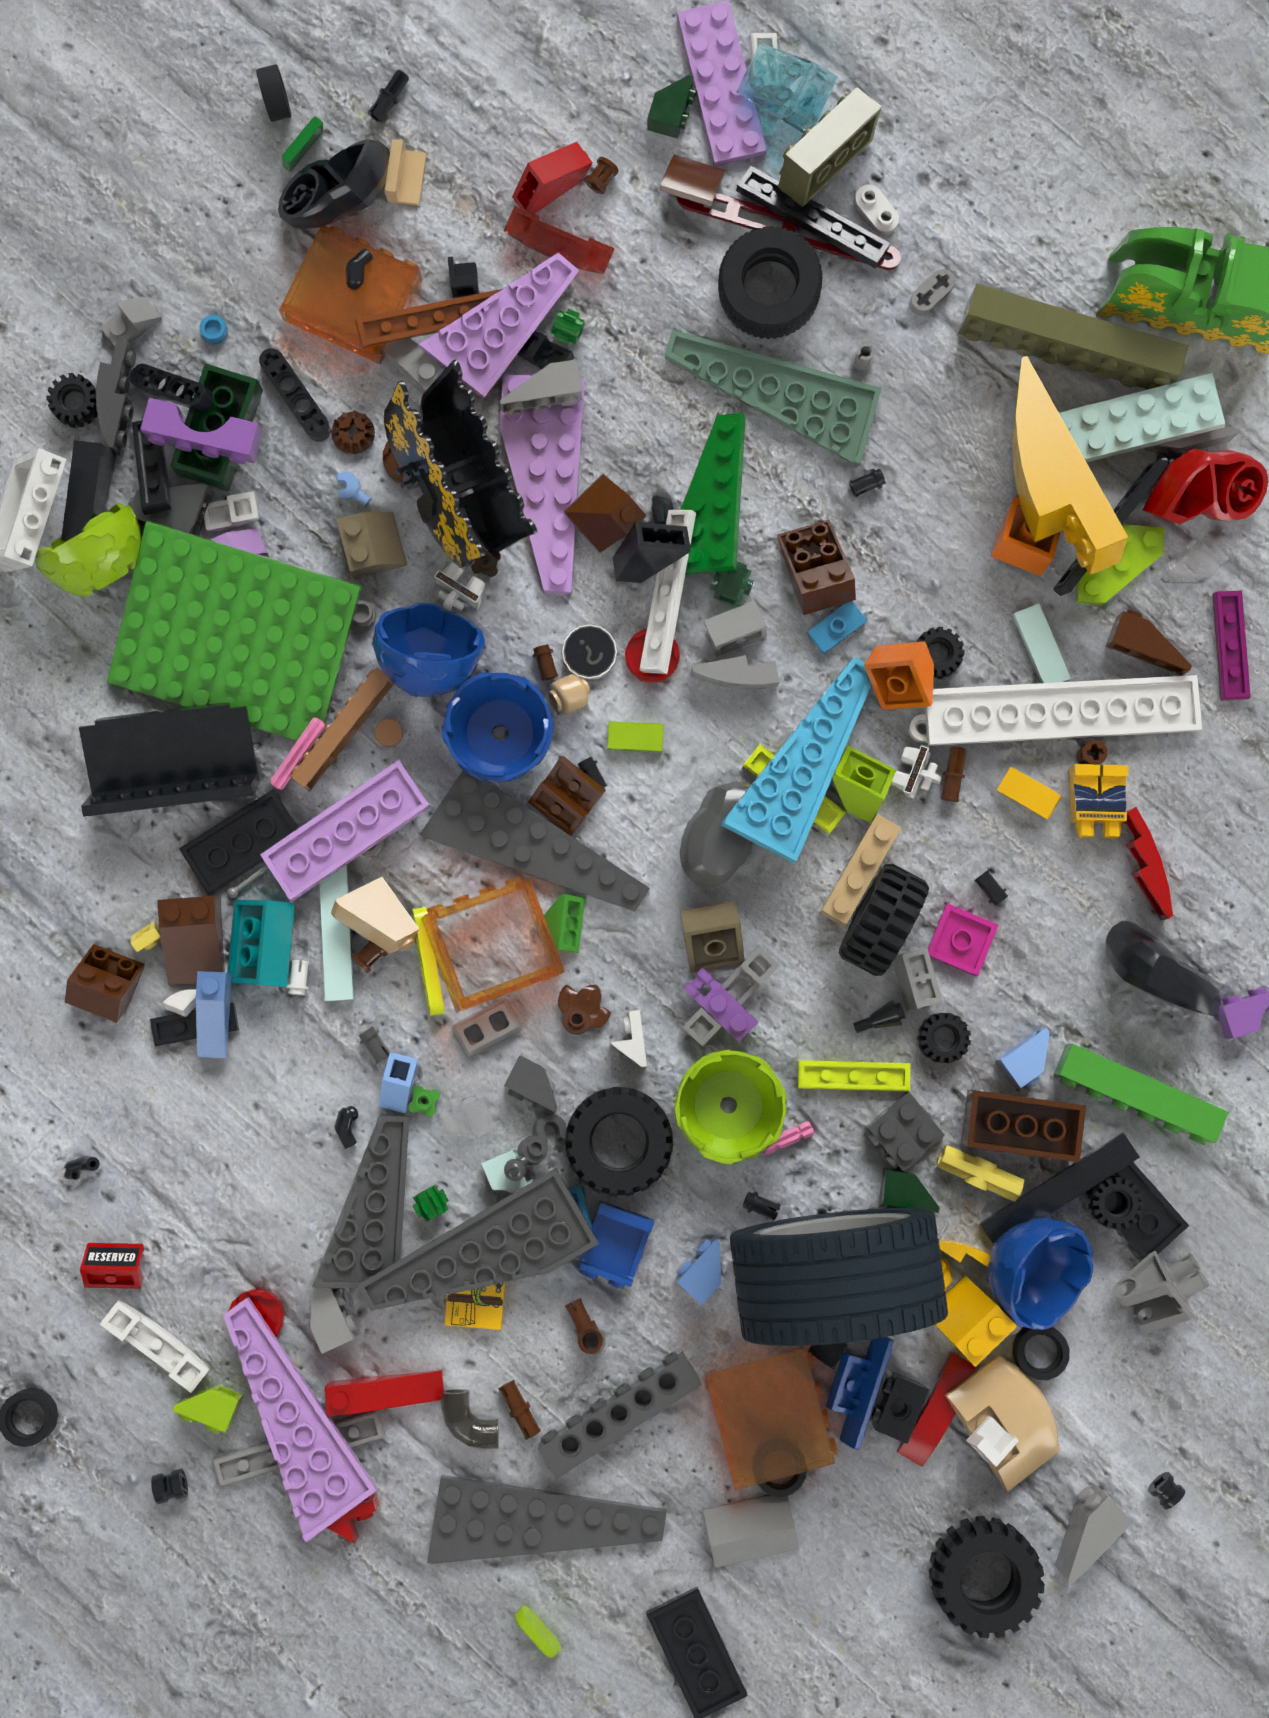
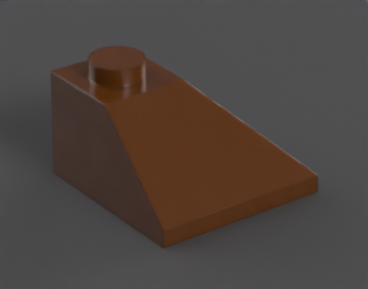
[563,474,647,553]

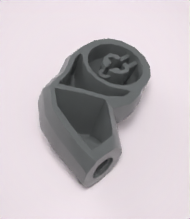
[680,781,753,888]

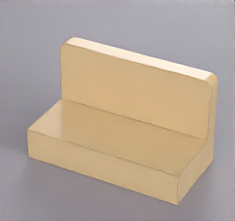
[384,139,427,206]

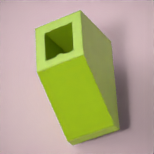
[172,1384,244,1434]

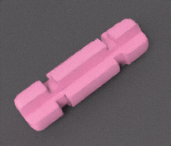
[763,1121,814,1155]

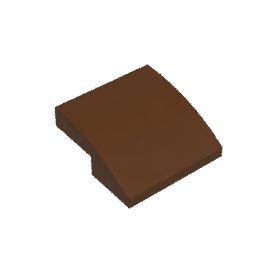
[659,154,725,207]
[528,756,606,836]

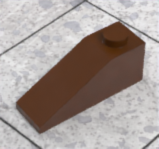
[1105,610,1192,676]

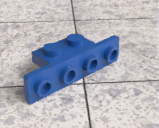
[825,1337,894,1450]

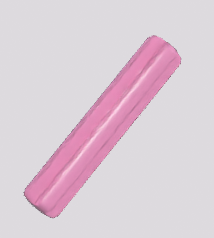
[270,717,326,790]

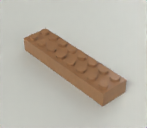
[291,667,394,792]

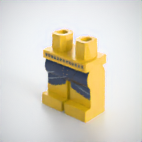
[1069,764,1128,839]

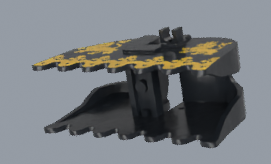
[384,359,538,569]

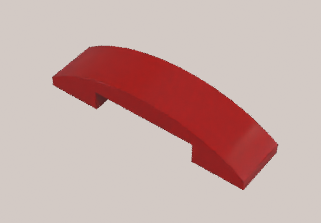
[896,1351,977,1467]

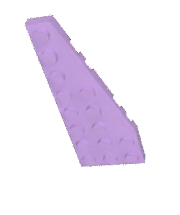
[500,374,585,594]

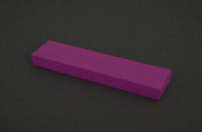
[1212,590,1251,701]

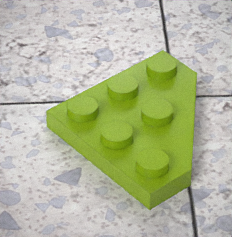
[1075,524,1164,606]

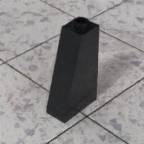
[61,440,117,542]

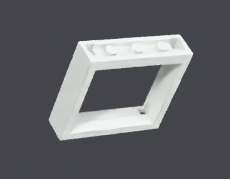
[0,448,66,572]

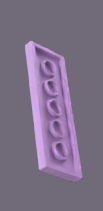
[677,0,767,167]
[260,760,431,902]

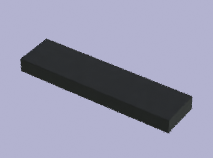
[132,420,172,515]

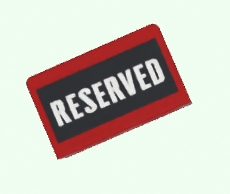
[80,1243,144,1289]

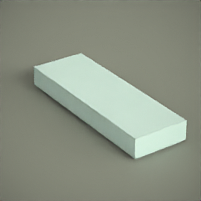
[1012,604,1071,683]

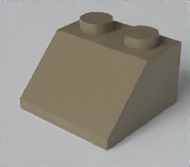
[336,512,407,579]
[680,901,745,973]

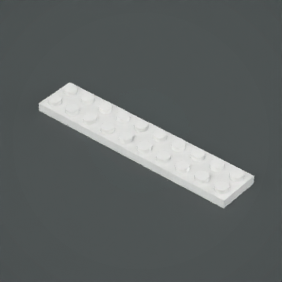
[925,675,1202,746]

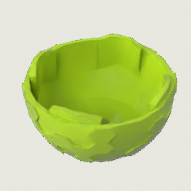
[34,503,142,597]
[674,1049,787,1164]

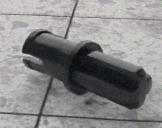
[368,69,409,123]

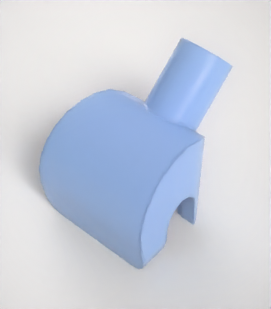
[336,471,371,507]

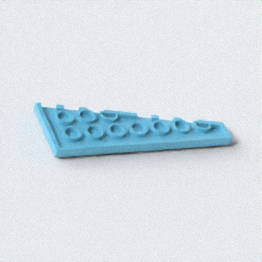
[721,657,872,863]

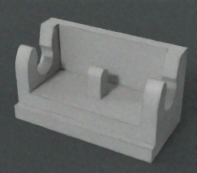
[704,600,767,657]
[893,947,942,1011]

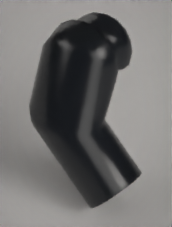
[334,1106,359,1149]

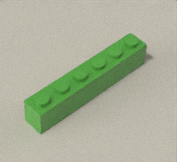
[1054,1044,1229,1146]

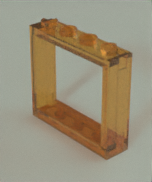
[421,876,565,1013]

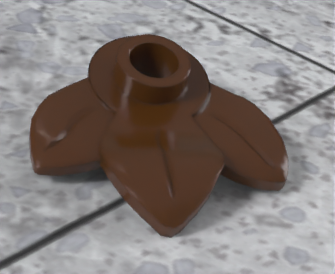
[558,985,611,1035]

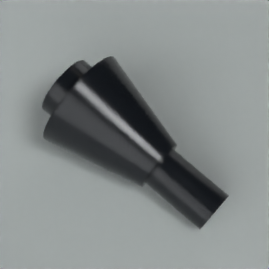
[853,999,906,1033]

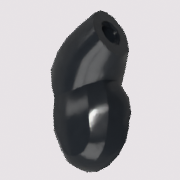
[278,139,390,229]
[1106,921,1221,1017]

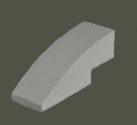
[691,655,780,689]

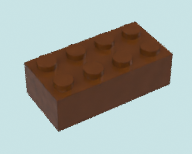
[961,1089,1086,1162]

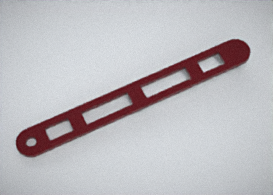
[676,193,901,270]

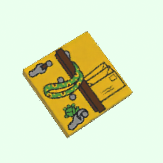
[445,1282,506,1330]

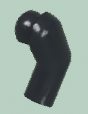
[346,249,373,290]
[64,1156,100,1180]

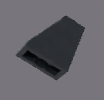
[612,522,691,583]

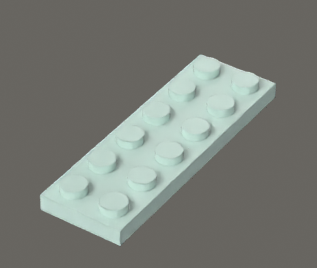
[1059,373,1225,463]

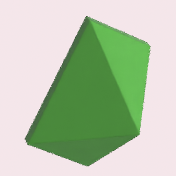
[539,894,585,953]

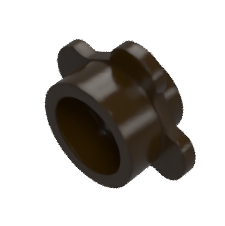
[471,548,501,577]

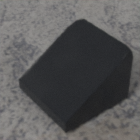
[651,495,674,524]
[807,1343,848,1369]

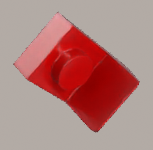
[327,1494,379,1542]

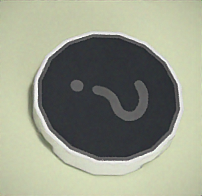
[562,624,617,680]

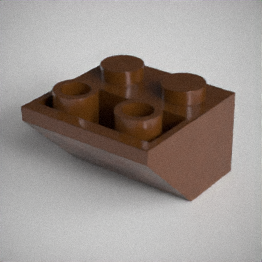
[65,944,145,1023]

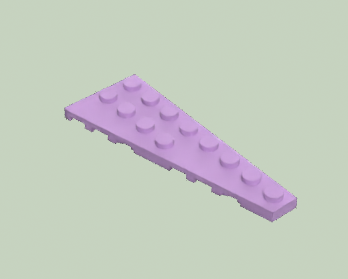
[223,1297,378,1542]

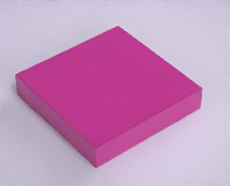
[928,903,999,976]

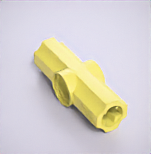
[936,1145,1024,1202]

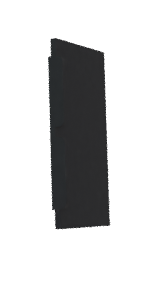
[79,703,260,817]

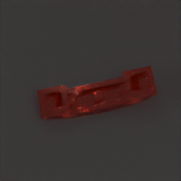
[504,206,615,274]

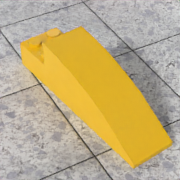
[1011,356,1128,575]

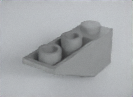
[500,359,583,415]
[1145,423,1239,455]
[310,1257,358,1354]

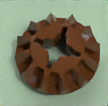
[331,410,375,454]

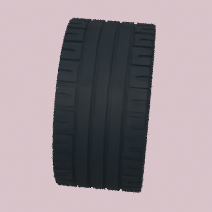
[730,1208,948,1346]

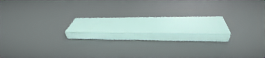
[320,864,354,1001]

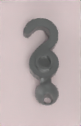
[504,1113,567,1181]

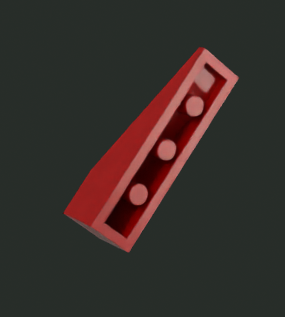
[324,1370,445,1416]

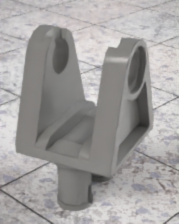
[1113,1251,1210,1333]

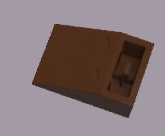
[777,520,856,615]

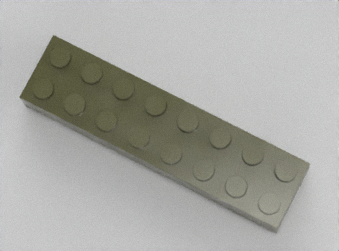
[958,283,1189,390]

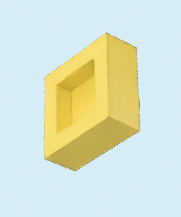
[131,921,160,952]

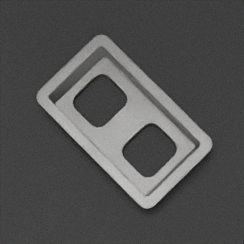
[452,998,523,1058]

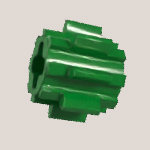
[551,308,585,346]
[413,1185,449,1222]

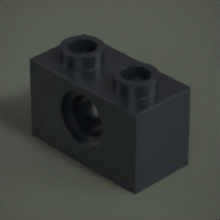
[870,1372,929,1444]

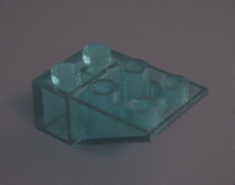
[736,43,838,134]

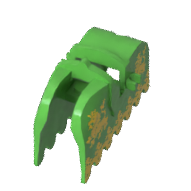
[1096,227,1269,354]

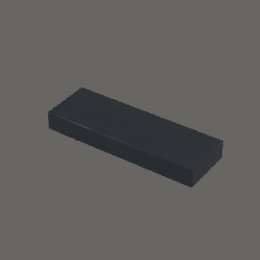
[150,1003,240,1047]

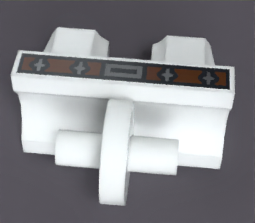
[434,562,485,611]
[892,745,941,800]

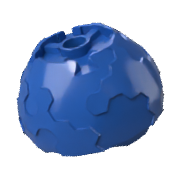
[373,603,485,697]
[441,672,554,782]
[988,1218,1094,1330]

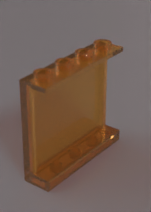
[279,226,422,365]
[705,1347,838,1490]

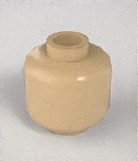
[547,674,591,715]

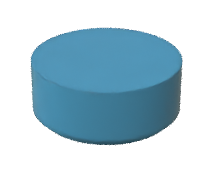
[199,315,228,344]

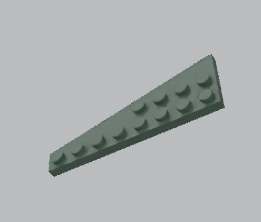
[665,329,882,466]

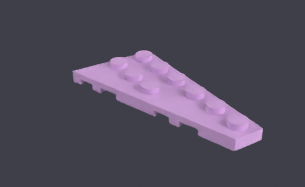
[417,253,579,399]

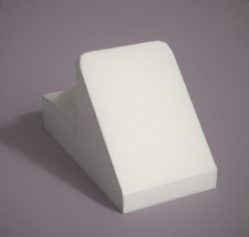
[610,1010,647,1067]

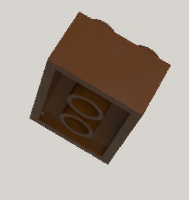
[157,896,225,985]

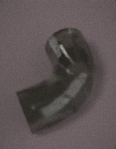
[441,1389,499,1449]

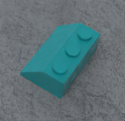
[227,899,295,987]

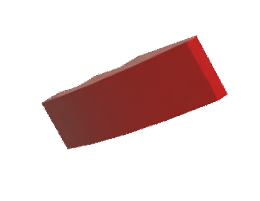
[1124,807,1173,920]

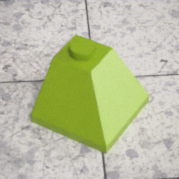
[832,745,896,823]

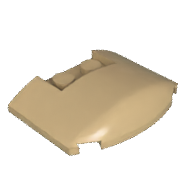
[945,1355,1060,1492]

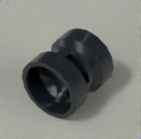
[151,1468,188,1504]

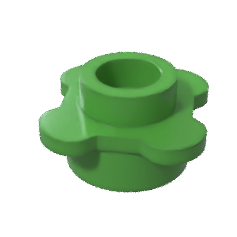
[409,1086,440,1117]

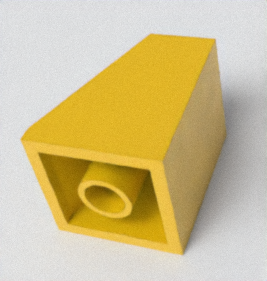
[935,1275,1017,1367]

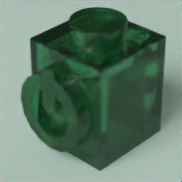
[710,561,754,607]

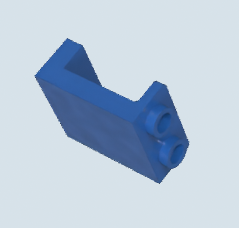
[578,1200,654,1289]

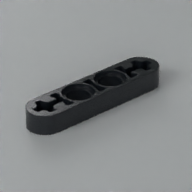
[259,348,331,442]
[130,364,213,412]

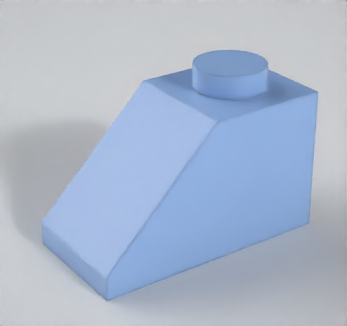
[996,1028,1050,1089]

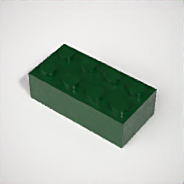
[170,363,263,491]

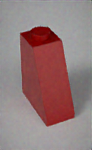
[512,142,593,218]

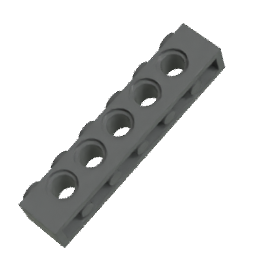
[538,1351,702,1479]

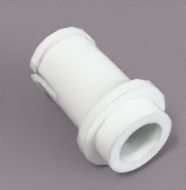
[286,960,310,996]

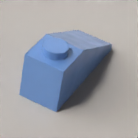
[196,971,232,1058]

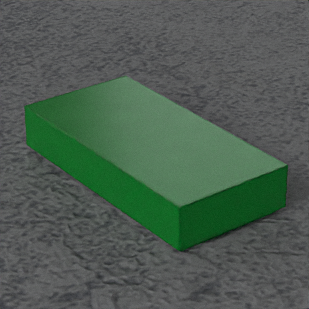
[282,116,323,172]

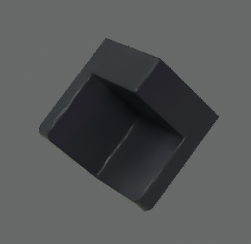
[448,256,480,298]

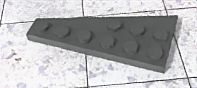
[313,1115,409,1288]

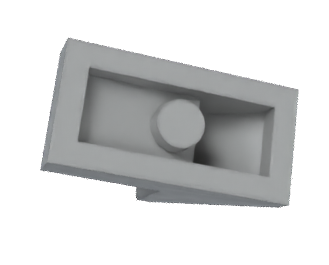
[100,297,162,346]

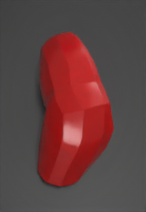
[1142,449,1269,525]

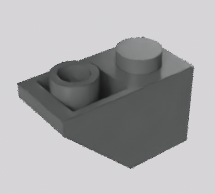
[504,1055,557,1114]

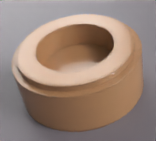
[375,718,403,747]

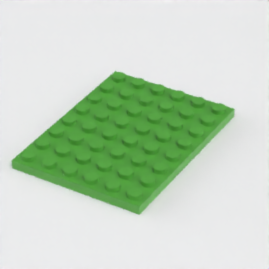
[107,521,362,741]

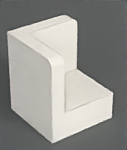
[966,1416,1019,1467]

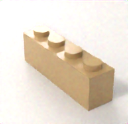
[819,814,901,926]

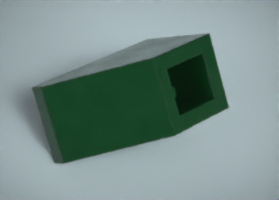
[647,75,697,139]
[879,1168,940,1213]

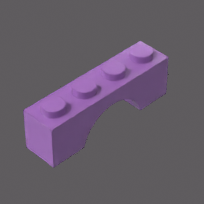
[140,398,263,464]
[1217,986,1269,1039]

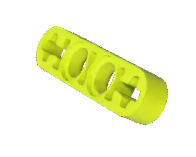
[412,907,444,1016]

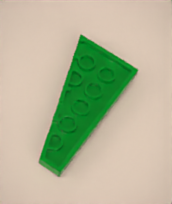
[680,412,746,575]

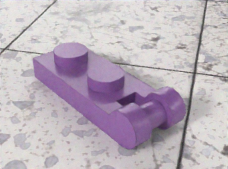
[683,967,758,1042]

